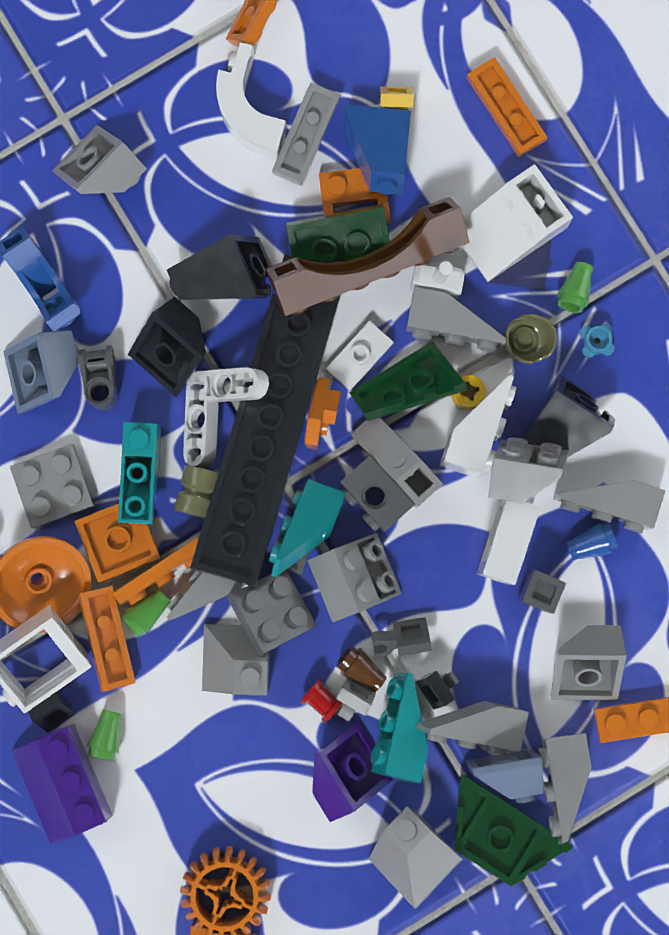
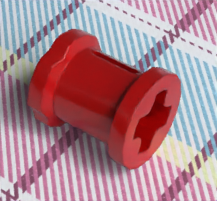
[300,679,343,723]

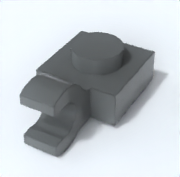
[371,617,432,657]

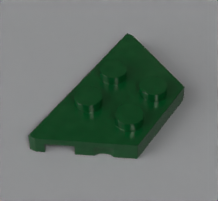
[453,774,573,887]

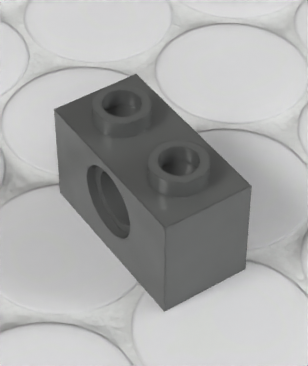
[340,456,414,533]

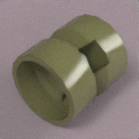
[174,465,218,518]

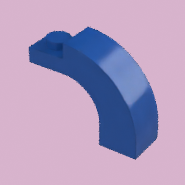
[0,226,81,332]

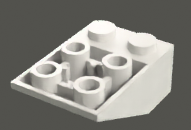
[462,164,573,282]
[439,375,517,478]

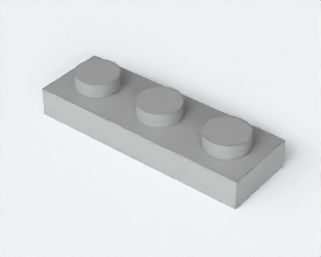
[272,82,340,186]

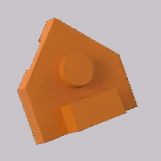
[304,377,341,450]

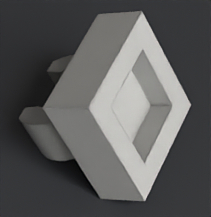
[336,678,376,721]

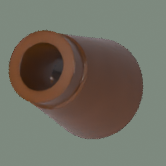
[336,645,387,692]

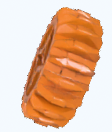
[180,846,271,935]

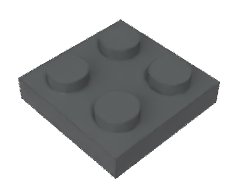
[227,570,317,657]

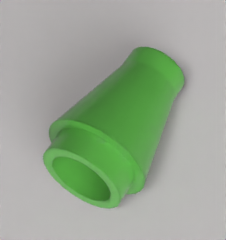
[557,262,594,313]
[121,589,170,637]
[86,710,122,761]

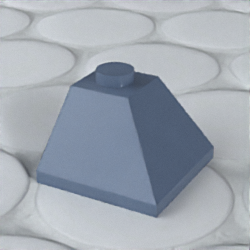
[3,331,79,414]
[467,749,544,803]

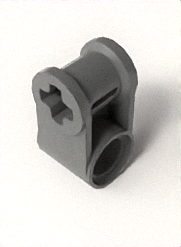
[78,345,119,411]

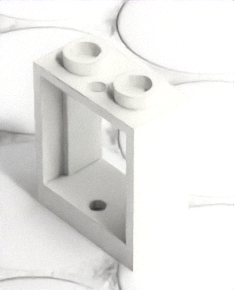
[476,497,541,585]
[0,605,92,714]

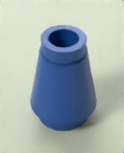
[566,523,619,561]

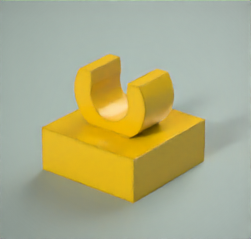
[380,87,414,111]

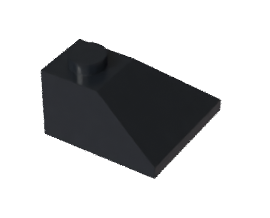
[127,296,206,397]

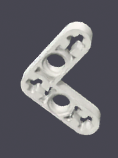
[183,367,269,468]

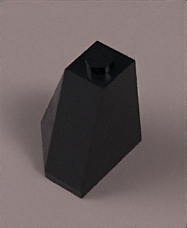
[166,234,272,300]
[521,376,616,457]

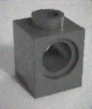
[517,570,566,614]

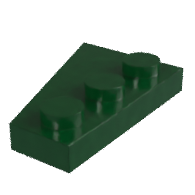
[286,204,390,262]
[349,341,468,421]

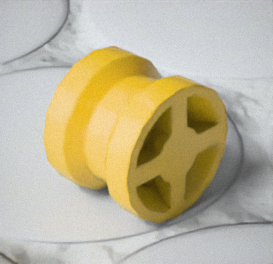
[451,375,486,410]

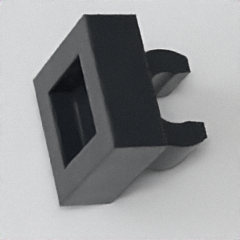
[415,670,460,710]
[28,692,75,733]

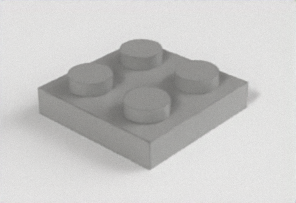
[9,444,95,529]

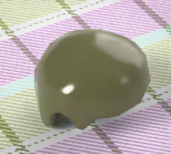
[504,314,558,364]

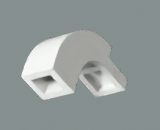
[216,42,287,160]

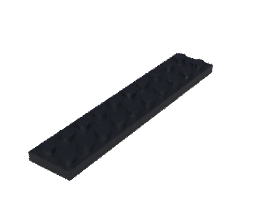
[190,254,342,588]

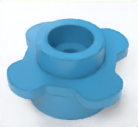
[580,324,615,358]

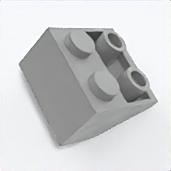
[488,438,569,503]
[307,533,402,623]

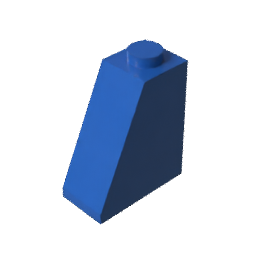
[344,104,411,195]

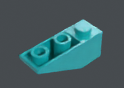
[118,422,162,524]
[269,479,346,577]
[371,673,428,783]

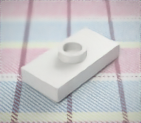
[326,321,394,392]

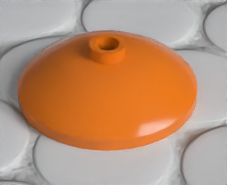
[0,536,91,633]

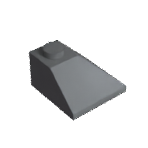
[52,125,146,194]
[202,624,270,695]
[551,625,627,700]
[368,806,463,909]

